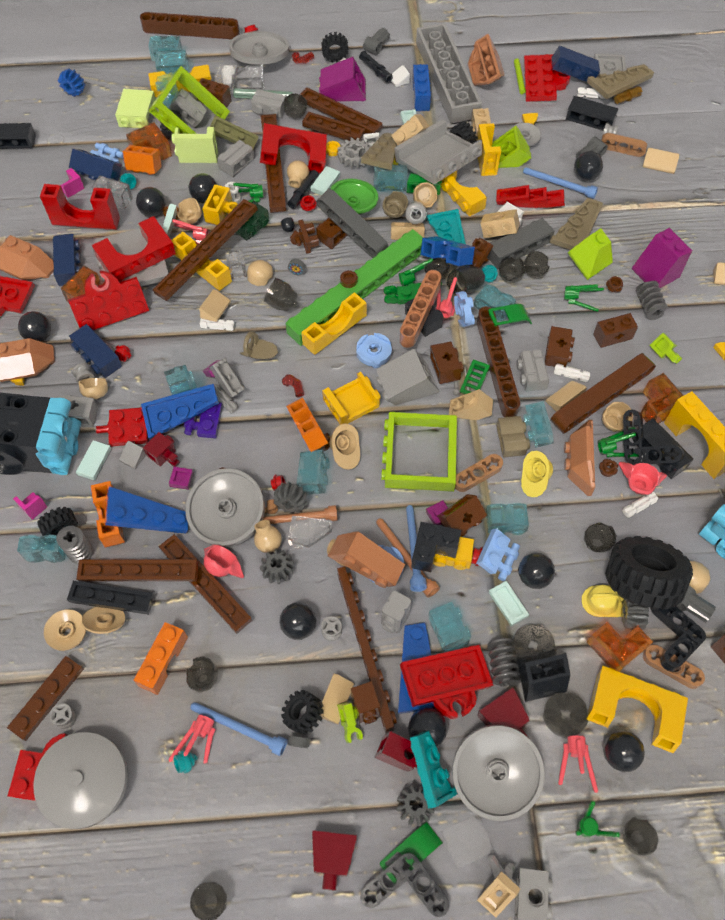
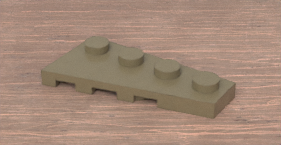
[587,64,654,100]
[361,133,397,170]
[550,198,603,250]

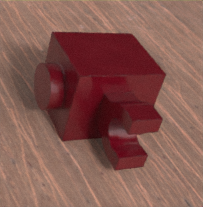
[143,432,180,467]

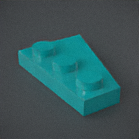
[426,209,466,244]
[410,731,458,809]

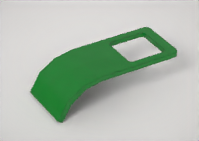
[488,304,532,326]
[380,822,443,884]

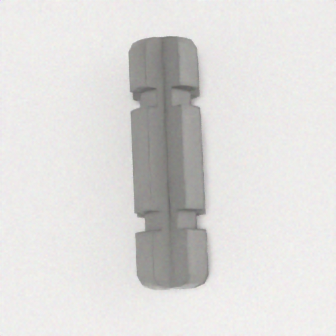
[214,384,238,413]

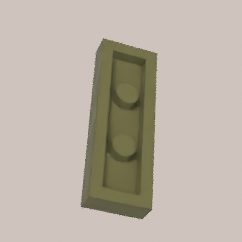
[210,115,259,150]

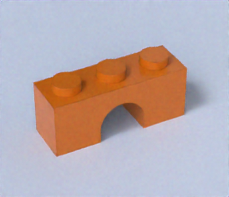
[286,397,328,452]
[91,481,125,548]
[133,622,188,695]

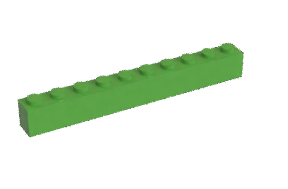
[286,229,424,346]

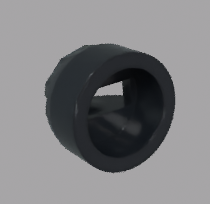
[281,217,295,232]

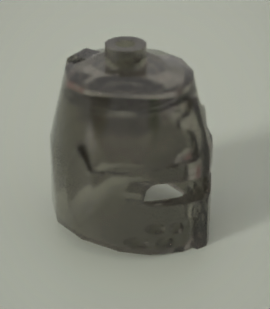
[446,265,485,295]
[264,277,298,312]

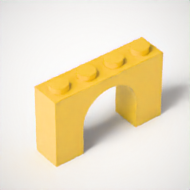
[664,391,725,479]
[586,666,688,753]

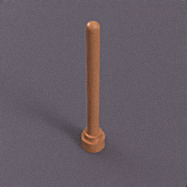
[263,505,338,524]
[376,518,440,598]

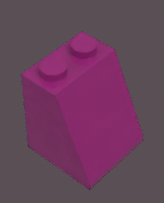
[319,57,366,101]
[632,228,692,288]

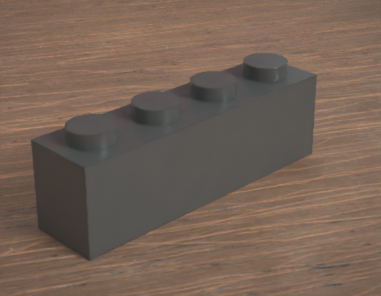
[487,218,554,269]

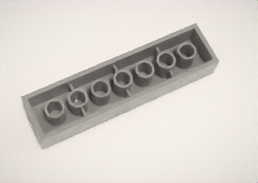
[416,23,482,123]

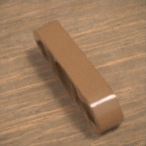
[601,133,647,157]
[455,454,503,492]
[643,645,705,689]

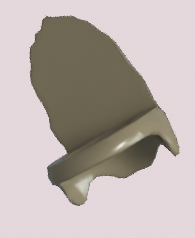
[240,331,278,360]

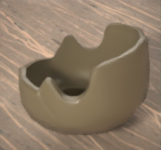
[382,191,408,218]

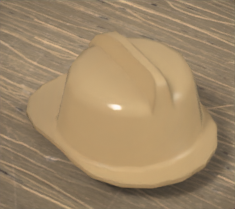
[329,423,360,470]

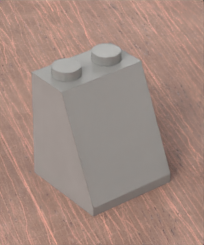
[376,349,439,406]

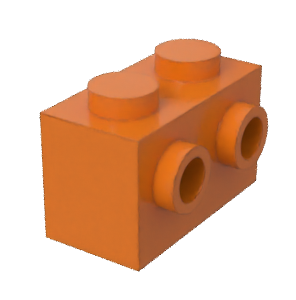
[123,145,162,175]

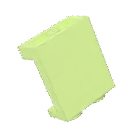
[115,89,156,129]
[172,127,218,163]

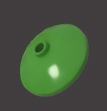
[330,179,378,214]

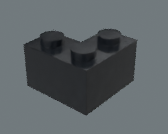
[411,522,461,572]

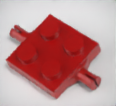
[96,407,148,447]

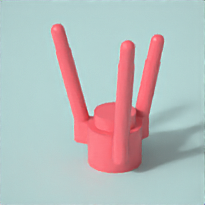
[172,219,209,245]
[436,277,467,318]
[168,715,216,764]
[558,735,598,793]

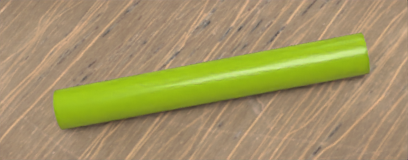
[514,58,526,94]

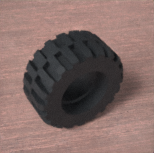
[605,536,693,610]

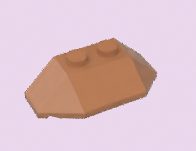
[468,34,505,86]
[0,235,54,280]
[0,338,55,382]
[564,420,595,496]

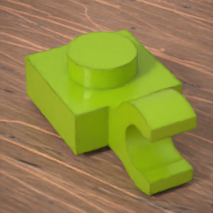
[650,333,682,364]
[337,702,363,743]

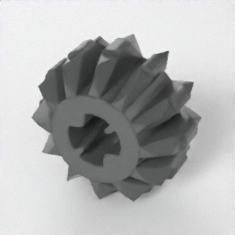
[274,481,307,514]
[260,549,295,584]
[621,598,650,630]
[396,785,435,827]

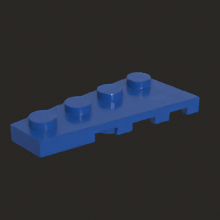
[141,384,219,440]
[105,486,188,534]
[398,623,436,714]

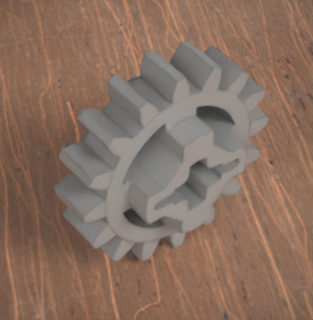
[338,138,370,168]

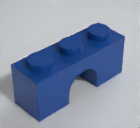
[412,64,431,111]
[421,236,475,266]

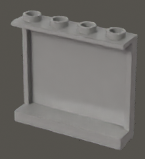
[394,119,482,184]
[95,228,169,286]

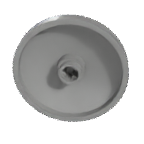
[229,31,289,65]
[186,468,265,547]
[452,725,545,821]
[34,732,128,829]

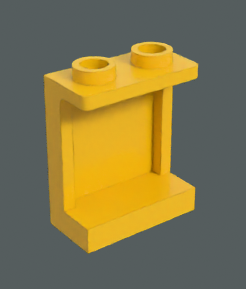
[477,123,501,176]
[322,372,381,425]

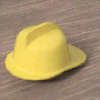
[521,451,553,498]
[581,584,624,617]

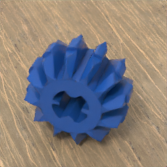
[58,68,86,97]

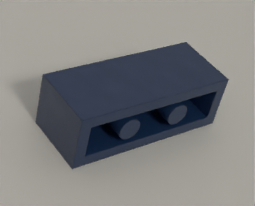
[552,45,600,82]
[69,148,122,185]
[53,233,82,286]
[69,324,122,378]

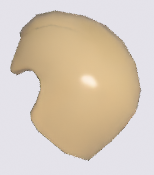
[413,182,437,208]
[177,198,202,224]
[247,260,273,286]
[79,378,108,399]
[602,402,633,432]
[689,561,711,594]

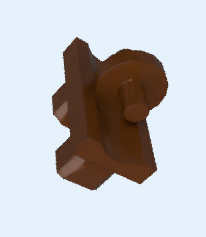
[290,219,319,254]
[466,237,494,272]

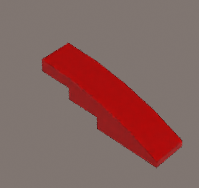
[496,185,565,208]

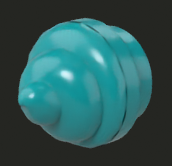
[120,173,137,190]
[480,265,498,282]
[173,750,198,774]

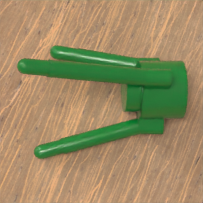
[233,183,263,203]
[399,258,442,286]
[564,284,604,312]
[598,427,639,458]
[575,801,620,838]

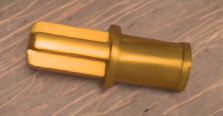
[614,86,642,104]

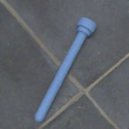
[523,167,598,199]
[406,505,427,592]
[190,702,288,756]

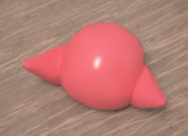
[619,462,667,495]
[204,544,244,578]

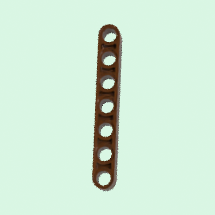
[140,12,240,40]
[477,306,520,417]
[550,353,656,434]

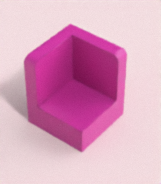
[61,168,84,198]
[13,492,47,520]

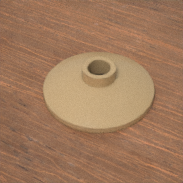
[82,607,125,634]
[44,609,86,651]

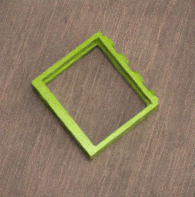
[148,66,230,134]
[381,412,457,492]

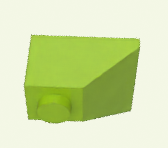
[492,126,531,168]
[568,228,613,280]

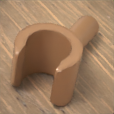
[264,499,278,514]

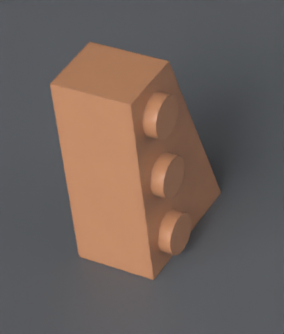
[328,531,405,588]

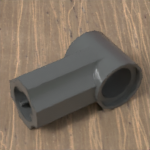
[363,27,390,55]
[576,136,608,158]
[677,586,716,623]

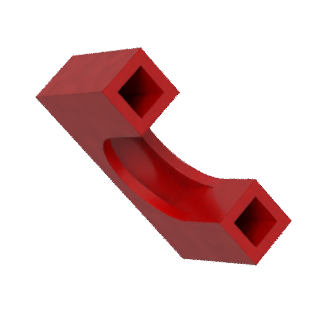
[260,123,327,173]
[40,184,120,230]
[92,216,176,281]

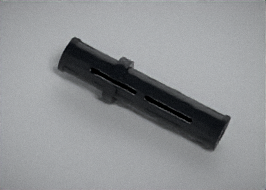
[359,51,393,83]
[287,170,319,209]

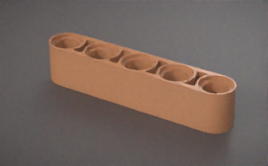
[400,270,441,348]

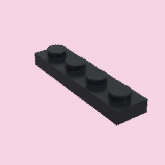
[67,580,154,615]

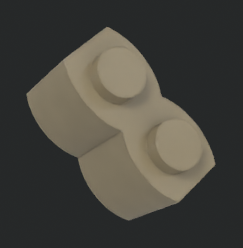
[496,416,530,458]

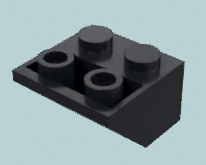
[517,649,571,702]

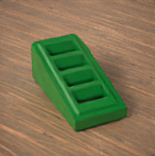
[406,173,442,195]
[460,359,490,395]

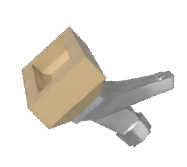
[477,855,521,918]

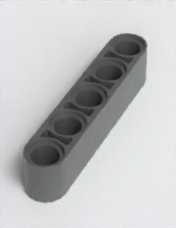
[316,189,388,258]

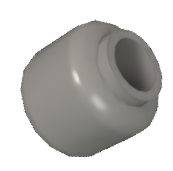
[405,201,427,225]

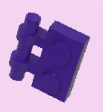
[184,403,223,439]

